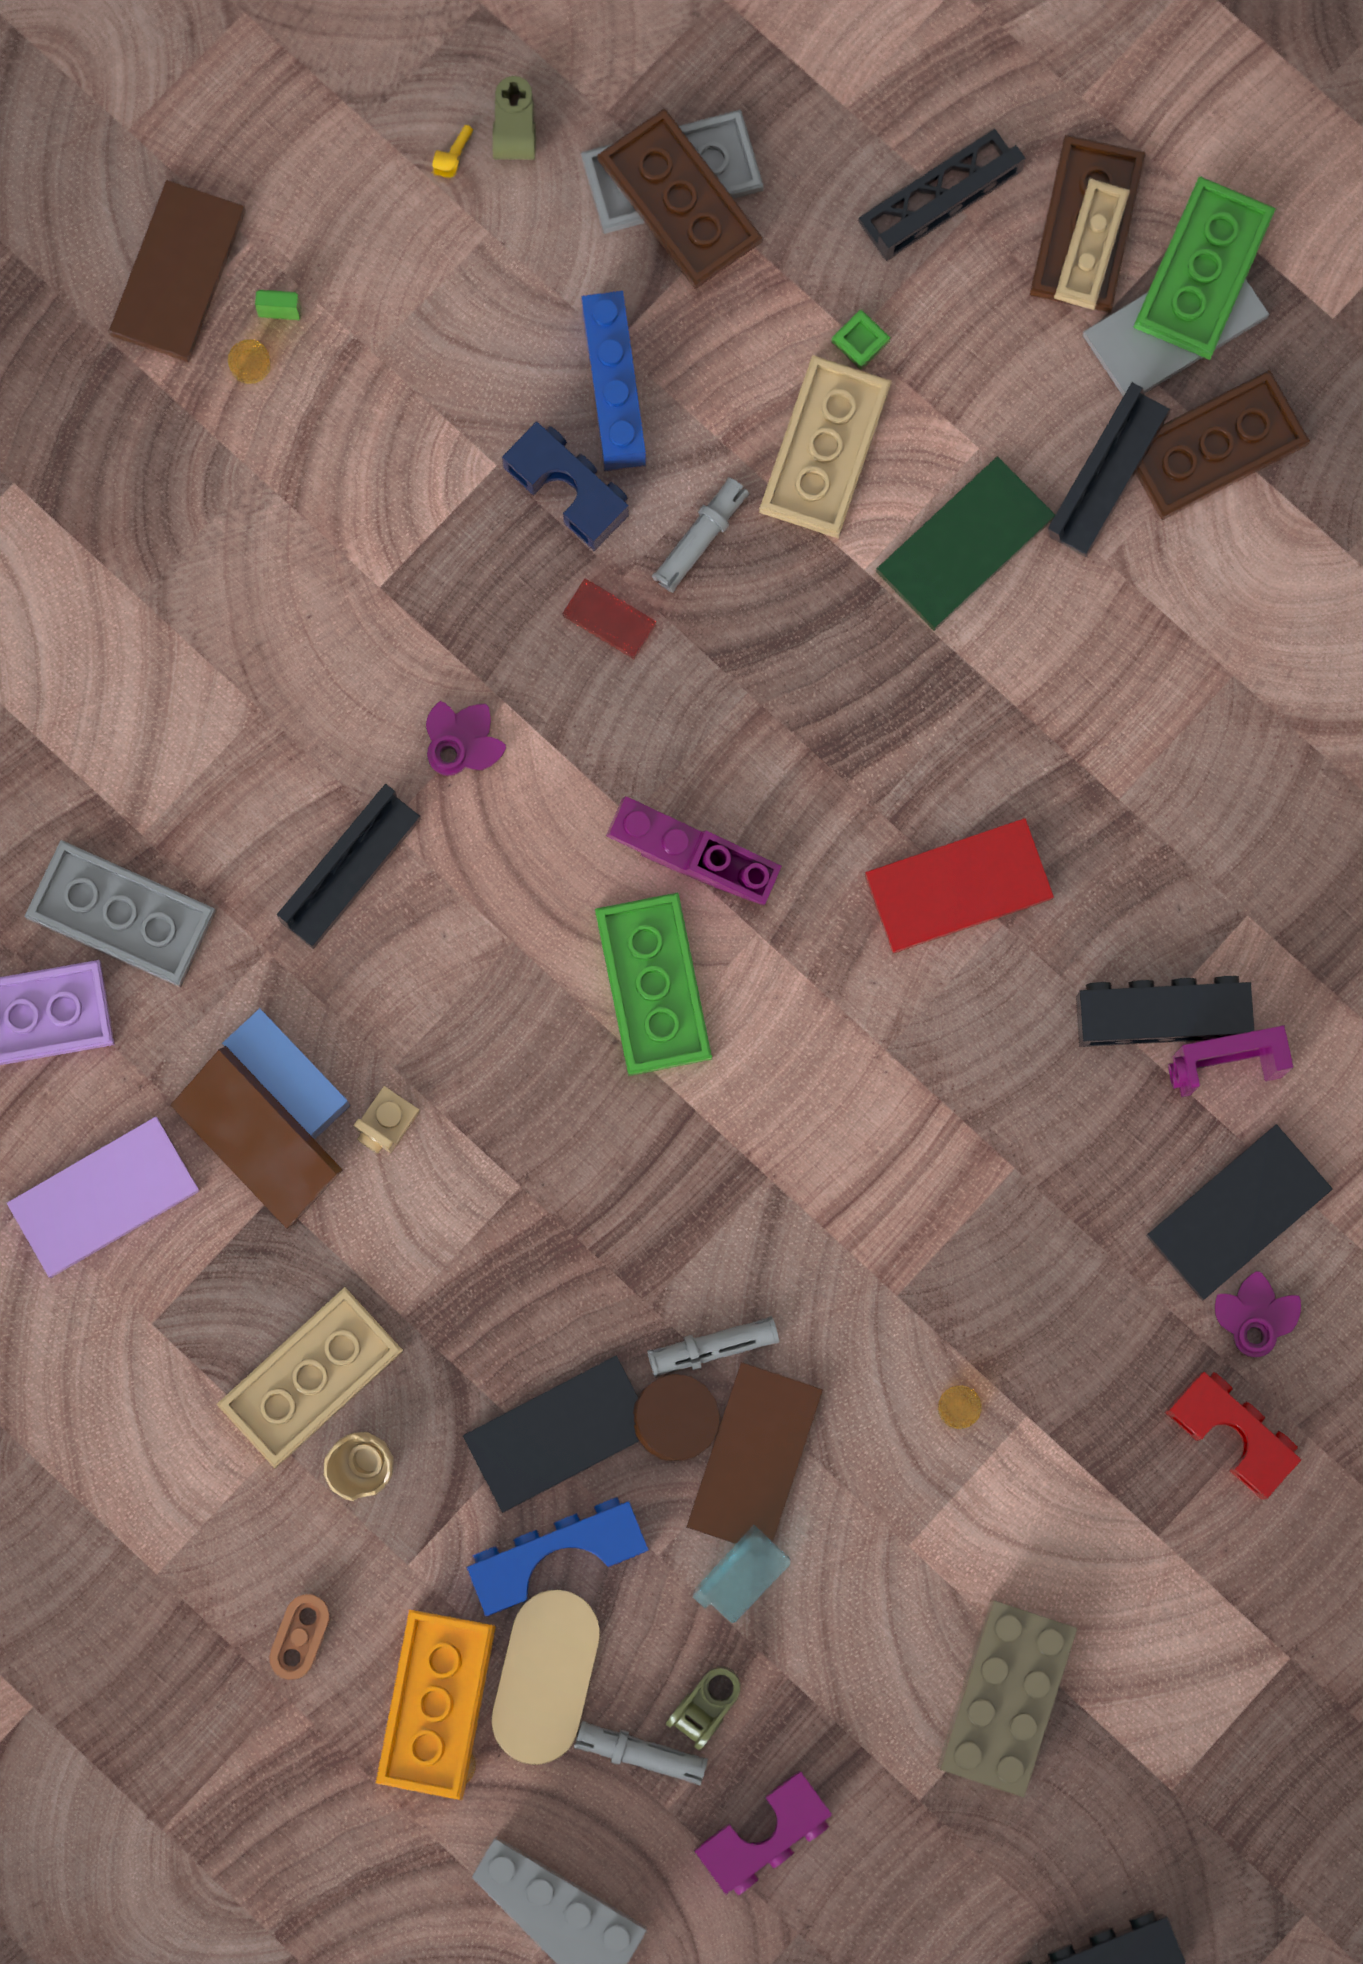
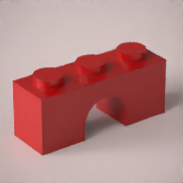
[1165,1372,1302,1500]

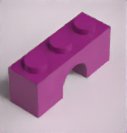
[694,1770,832,1895]

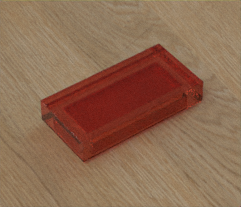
[563,578,656,659]

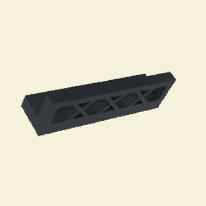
[858,128,1026,261]
[1048,382,1170,557]
[277,783,421,949]

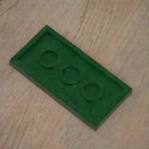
[876,456,1055,631]

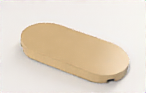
[492,1590,600,1764]

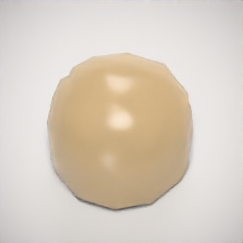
[324,1432,394,1501]

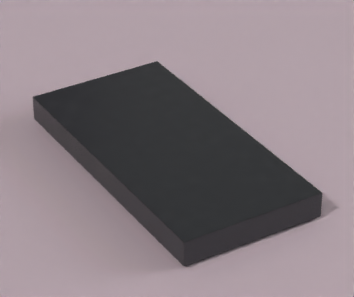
[1146,1124,1333,1301]
[462,1356,640,1513]

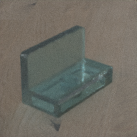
[693,1525,791,1623]

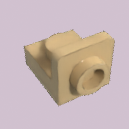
[353,1086,420,1154]

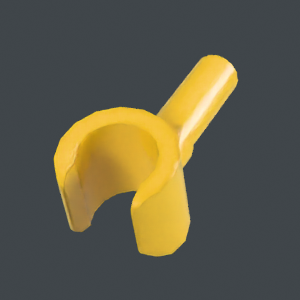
[432,125,473,178]

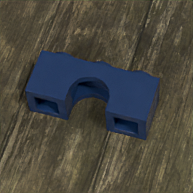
[502,421,629,551]

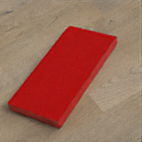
[865,818,1054,954]

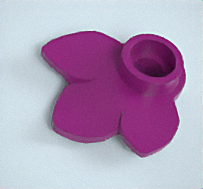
[426,701,506,776]
[1215,1271,1301,1358]

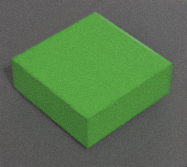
[255,290,301,320]
[831,309,891,370]

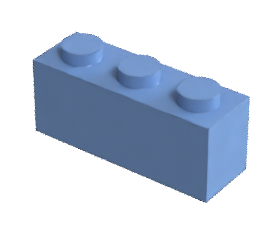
[222,1008,351,1139]

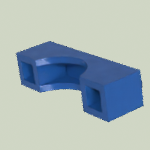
[581,291,646,471]
[467,1497,649,1616]

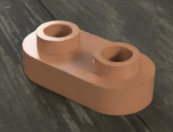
[269,1594,330,1680]

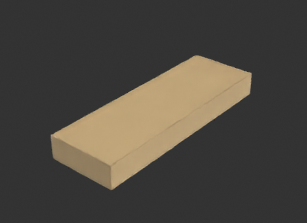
[1054,179,1130,310]

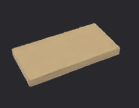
[759,355,892,539]
[217,1287,403,1469]

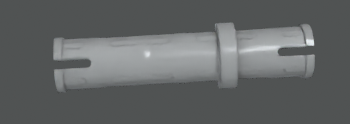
[652,477,750,593]
[647,1316,779,1377]
[574,1721,708,1786]

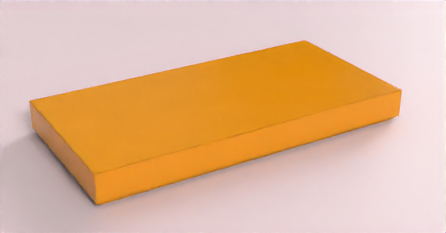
[376,1609,496,1800]

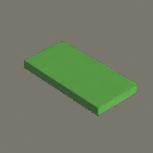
[1133,176,1276,360]
[595,893,712,1076]

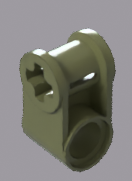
[493,76,536,160]
[665,1666,741,1751]

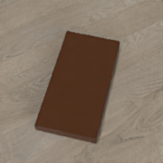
[597,108,763,289]
[1030,135,1146,313]
[109,180,246,362]
[1136,370,1310,520]
[170,1046,343,1229]
[686,1362,823,1555]

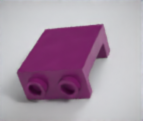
[1168,1025,1294,1097]

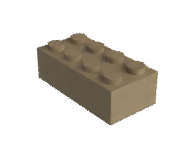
[937,1600,1077,1798]

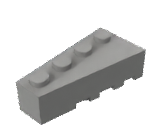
[472,1836,647,1964]

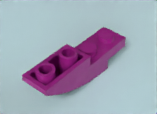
[606,796,782,905]

